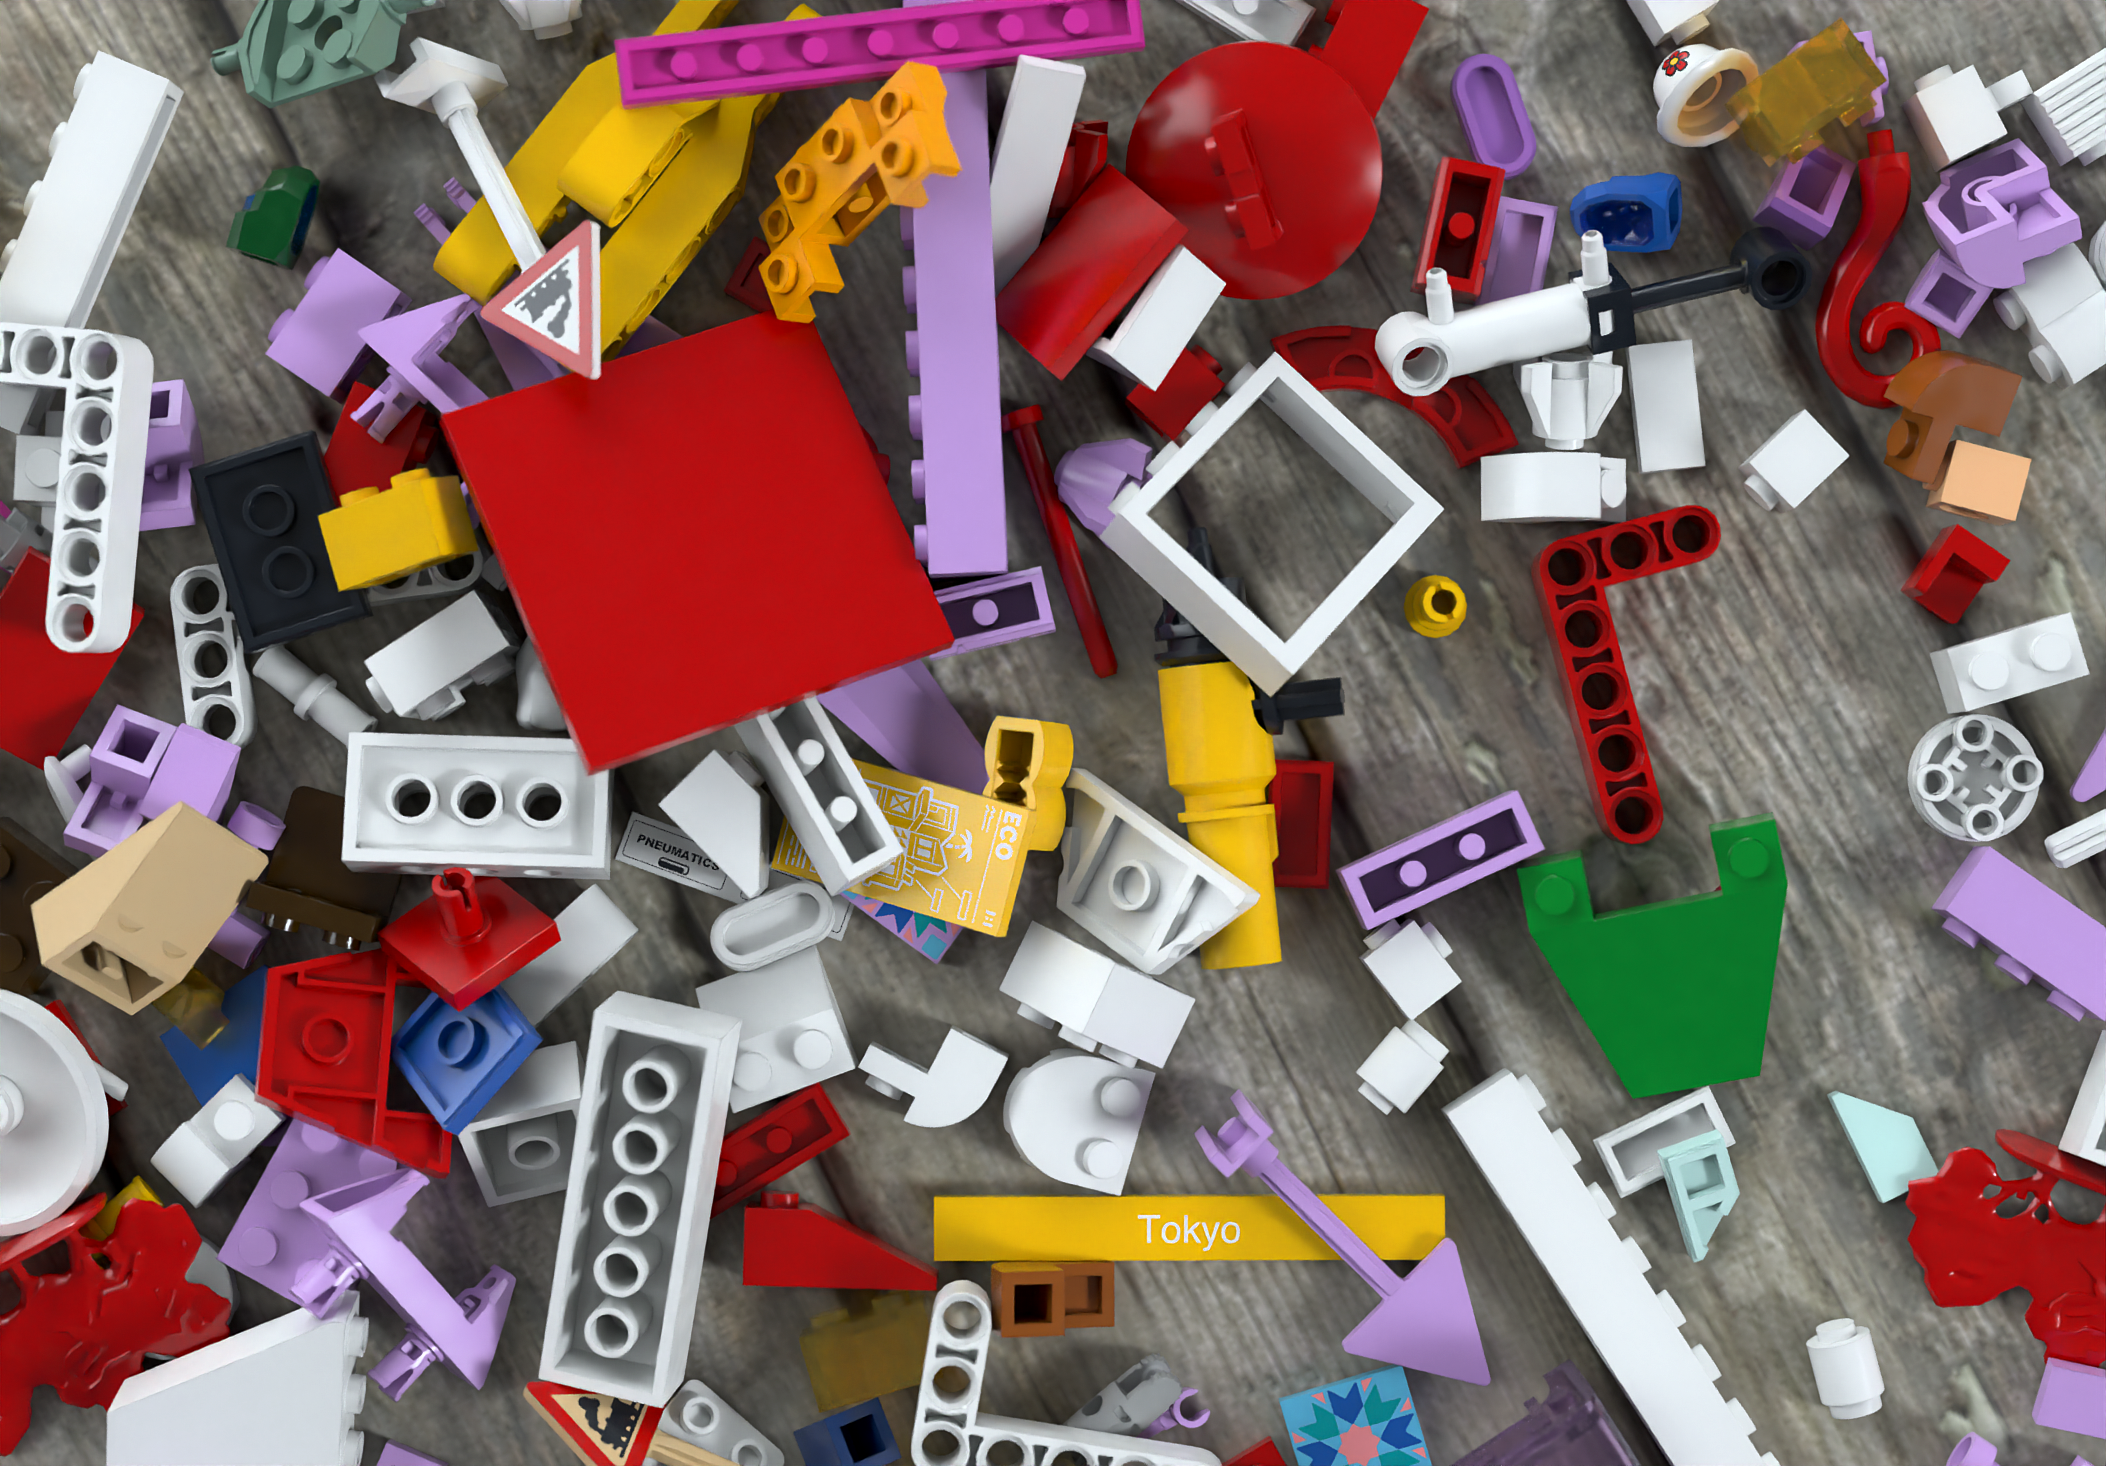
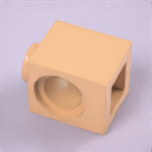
[1922,440,2031,526]

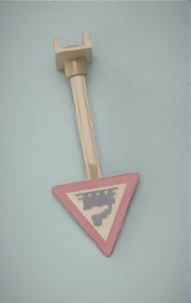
[523,1381,742,1466]

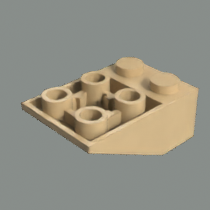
[31,801,269,1016]

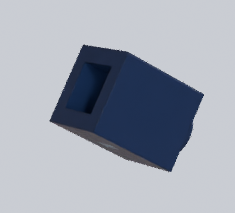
[793,1397,902,1466]

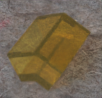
[150,965,230,1051]

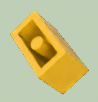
[318,468,479,591]

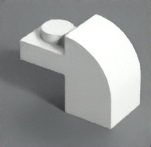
[1481,452,1626,524]
[858,1025,1009,1127]
[150,1073,286,1208]

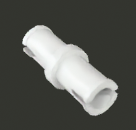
[253,645,378,749]

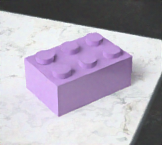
[216,1118,421,1307]

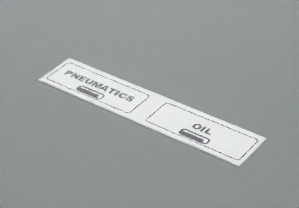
[615,812,854,941]

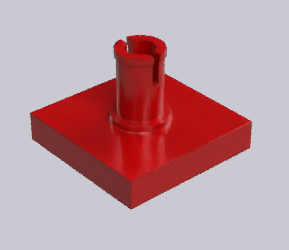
[377,867,561,1012]

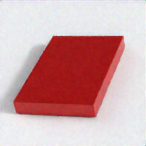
[995,163,1189,381]
[0,546,145,771]

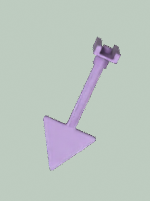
[1194,1089,1491,1386]

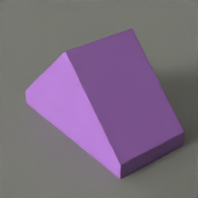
[1752,134,1857,251]

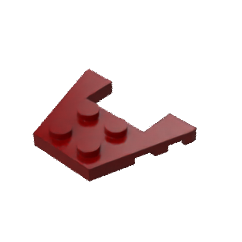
[254,948,452,1179]

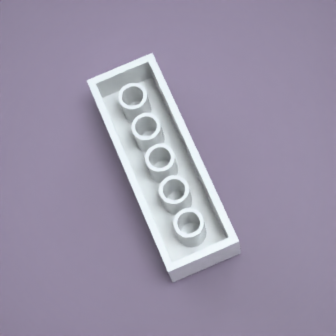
[538,991,742,1408]

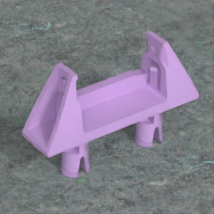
[350,293,490,530]
[289,1167,516,1402]

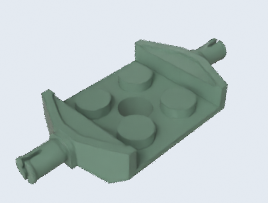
[211,0,436,108]

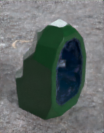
[226,165,320,270]

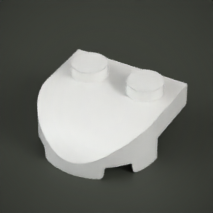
[1003,1048,1155,1196]

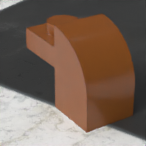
[1883,350,2023,485]
[991,1261,1115,1338]

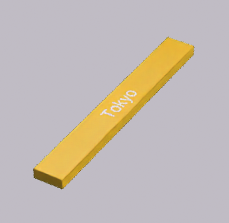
[934,1194,1445,1261]

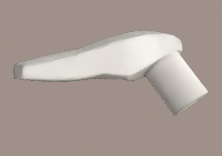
[44,744,98,861]

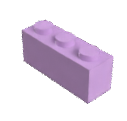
[1335,790,1545,930]
[1931,846,2106,1022]

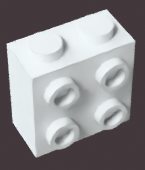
[364,590,523,722]

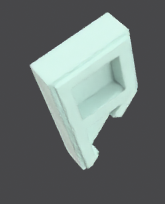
[1827,1091,1939,1203]
[1657,1129,1740,1263]

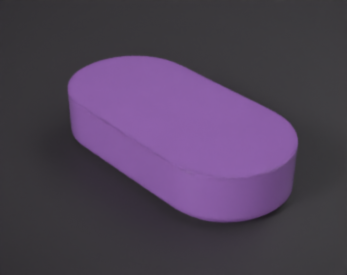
[1450,54,1536,181]

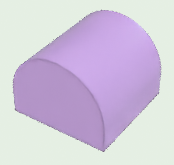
[1904,248,1994,339]

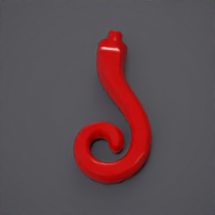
[1815,129,1941,410]

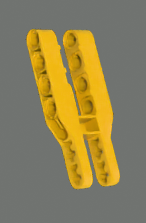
[433,0,823,373]

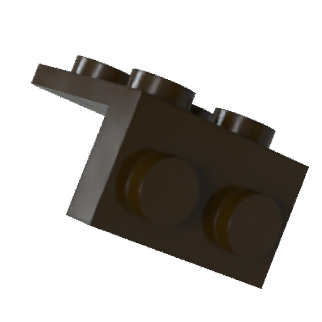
[245,786,410,951]

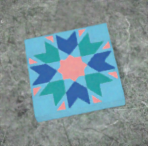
[1278,1364,1432,1466]

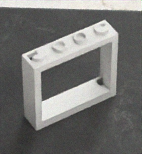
[1099,352,1444,697]

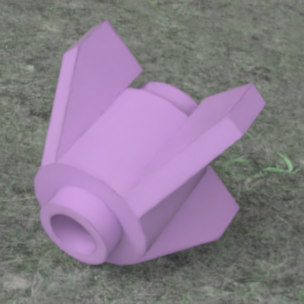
[1054,438,1153,549]

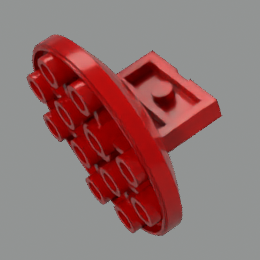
[1126,40,1383,300]

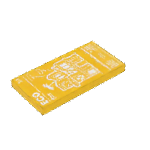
[771,757,1038,937]

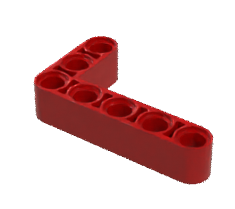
[1531,505,1721,844]

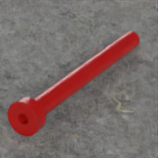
[1000,404,1118,679]

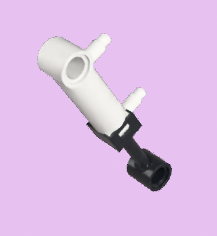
[1375,227,1813,396]

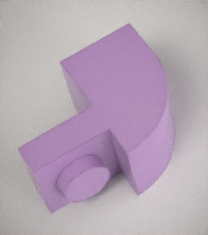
[139,379,205,531]
[63,704,178,858]

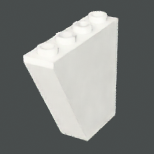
[106,1290,369,1466]

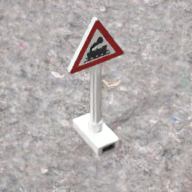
[374,37,600,379]

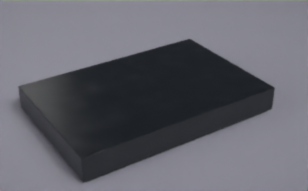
[188,430,373,655]

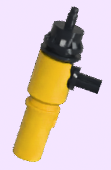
[1154,527,1345,970]

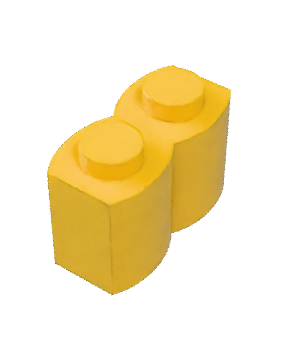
[982,716,1074,851]

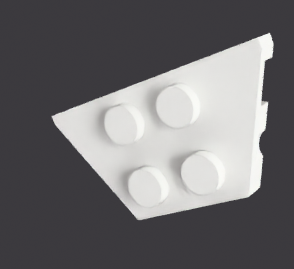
[1057,768,1261,975]

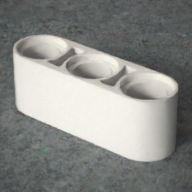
[500,883,639,1029]

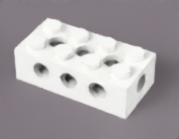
[342,732,615,880]

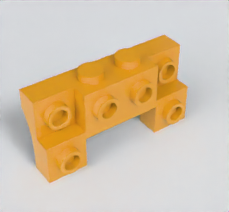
[758,61,962,323]

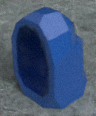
[1570,172,1682,253]

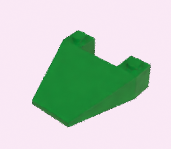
[1517,812,1788,1099]

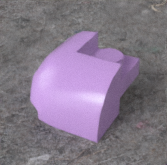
[1922,138,2082,289]

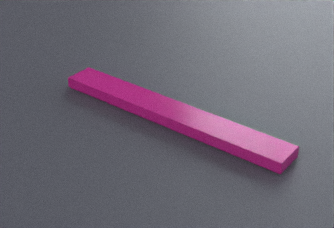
[614,0,1145,110]

